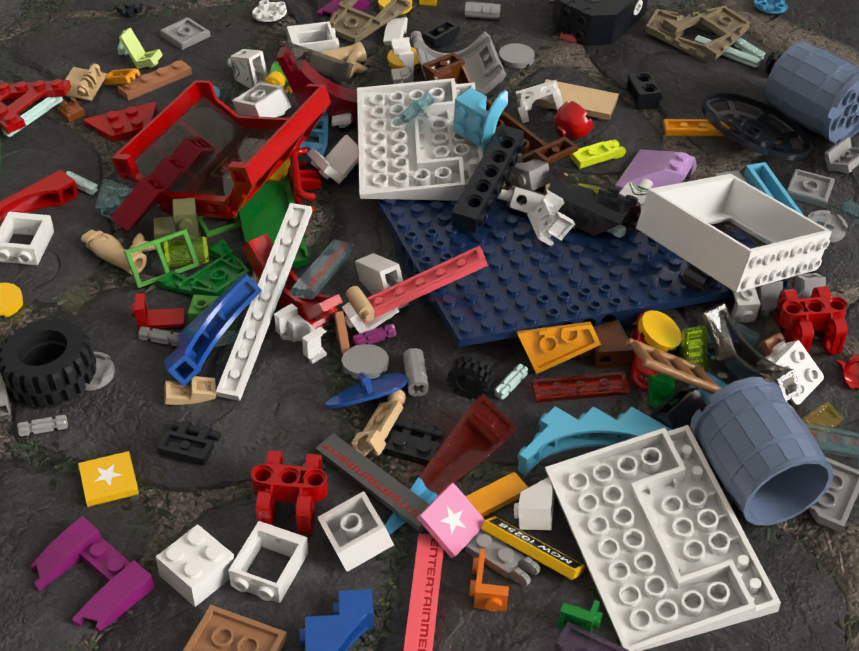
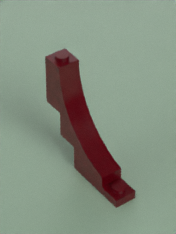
[276,46,358,127]
[111,136,216,231]

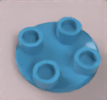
[753,0,788,13]

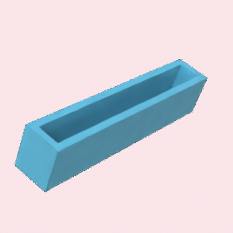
[744,162,803,215]

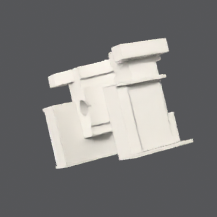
[391,37,414,84]
[516,80,563,123]
[527,189,575,246]
[274,303,327,364]

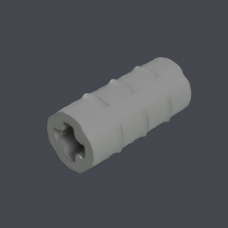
[465,1,501,20]
[403,348,429,397]

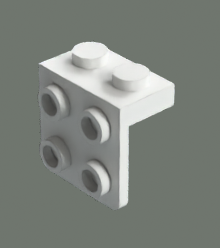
[307,135,359,184]
[753,340,824,405]

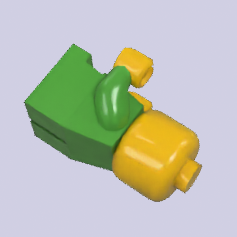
[264,61,292,93]

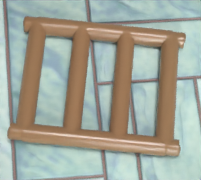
[626,338,722,394]

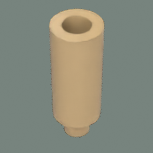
[346,286,375,322]

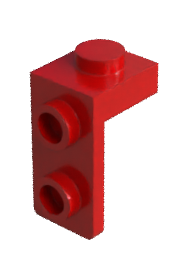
[131,293,185,330]

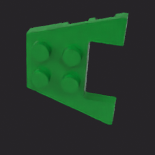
[157,239,251,296]

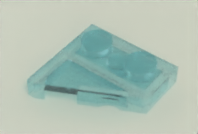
[95,178,134,219]

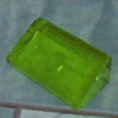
[163,236,210,267]

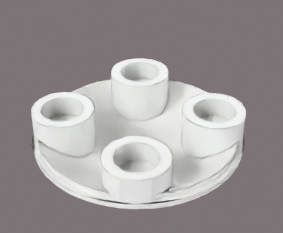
[252,0,287,22]

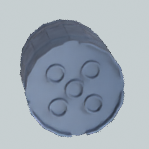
[765,41,859,144]
[690,377,834,525]

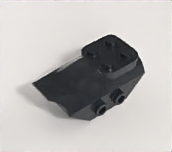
[546,170,641,236]

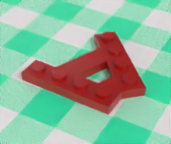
[0,79,71,134]

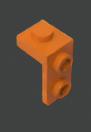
[469,548,509,612]

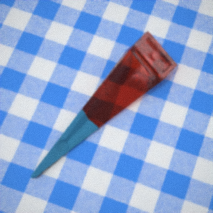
[384,394,518,535]

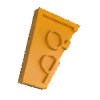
[517,322,601,374]

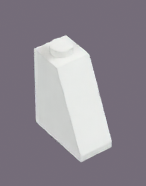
[355,253,409,309]

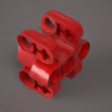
[775,286,848,356]
[251,450,328,535]

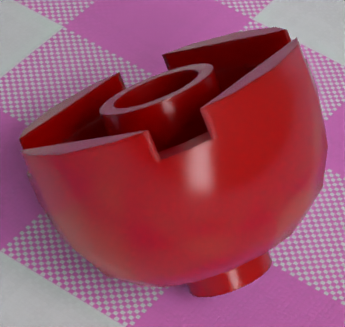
[554,101,593,141]

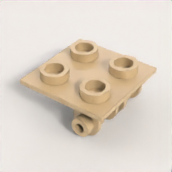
[65,64,107,101]

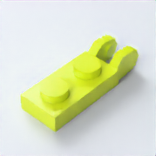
[570,140,626,169]

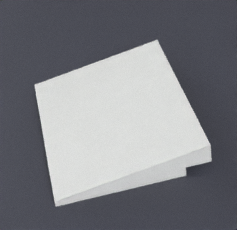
[357,78,483,201]
[545,425,781,651]

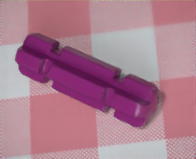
[352,324,397,346]

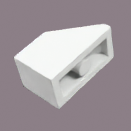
[514,477,555,530]

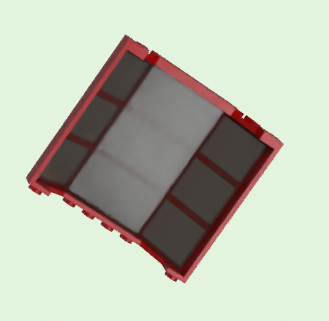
[111,80,331,219]

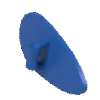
[325,372,407,408]

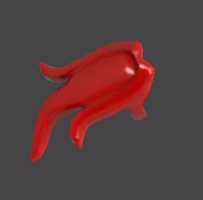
[836,354,859,390]

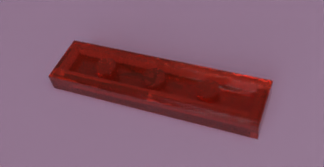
[531,372,630,403]

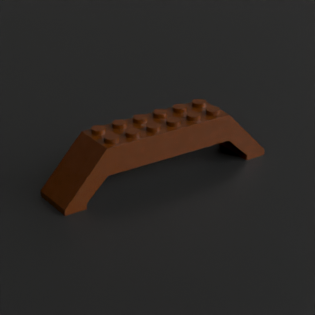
[422,52,578,165]

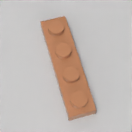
[117,60,192,101]

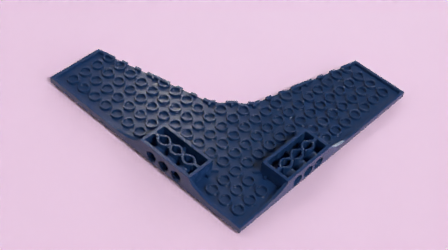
[354,143,788,347]

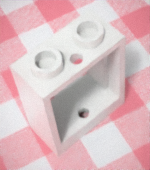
[287,22,339,61]
[0,212,54,265]
[229,521,308,603]

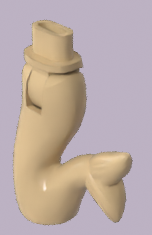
[306,42,368,79]
[81,230,156,275]

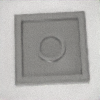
[159,17,210,50]
[787,169,835,208]

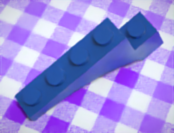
[163,273,262,386]
[300,589,374,651]

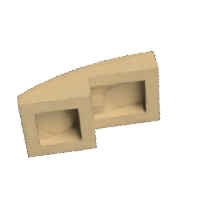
[164,376,216,405]

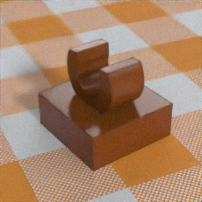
[57,97,86,123]

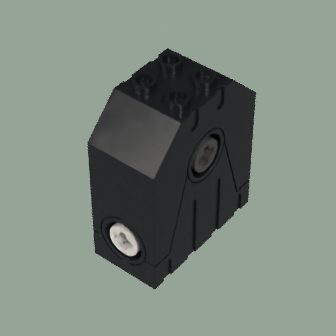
[552,0,648,45]

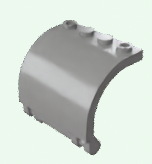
[411,31,506,95]

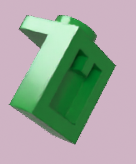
[647,374,675,410]
[557,600,603,638]

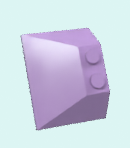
[615,149,697,190]

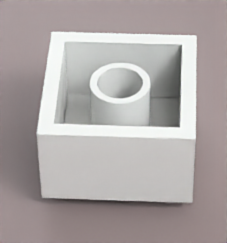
[232,82,291,117]
[317,491,394,572]
[156,524,235,607]

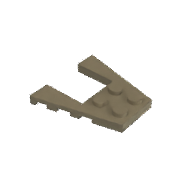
[329,0,411,43]
[663,6,751,60]
[645,9,718,62]

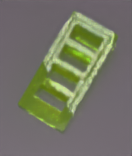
[680,325,707,371]

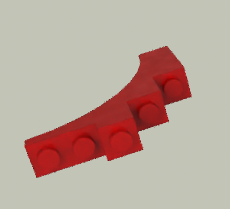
[242,233,343,329]

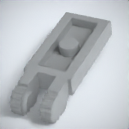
[465,529,541,587]

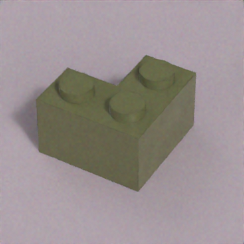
[154,198,200,250]

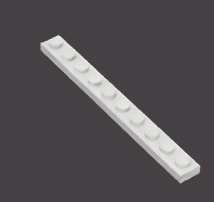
[216,203,312,401]

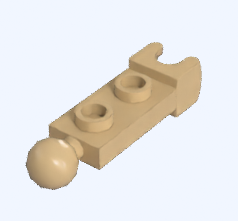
[352,389,406,456]

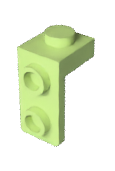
[119,28,163,69]

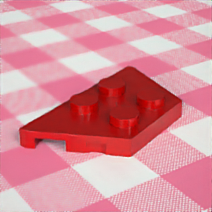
[83,102,157,142]

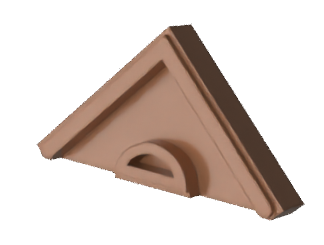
[330,311,350,354]

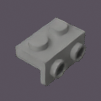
[825,137,859,174]

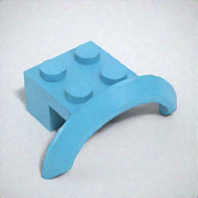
[453,88,508,153]

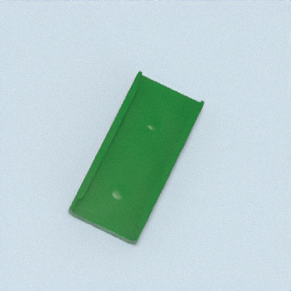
[238,176,309,271]

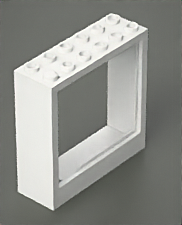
[636,174,832,292]

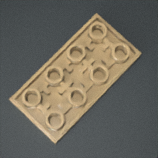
[536,79,619,120]

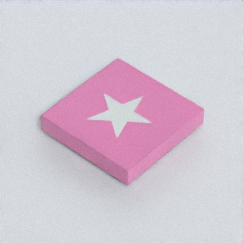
[417,483,485,558]

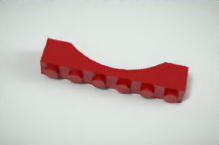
[0,170,79,227]

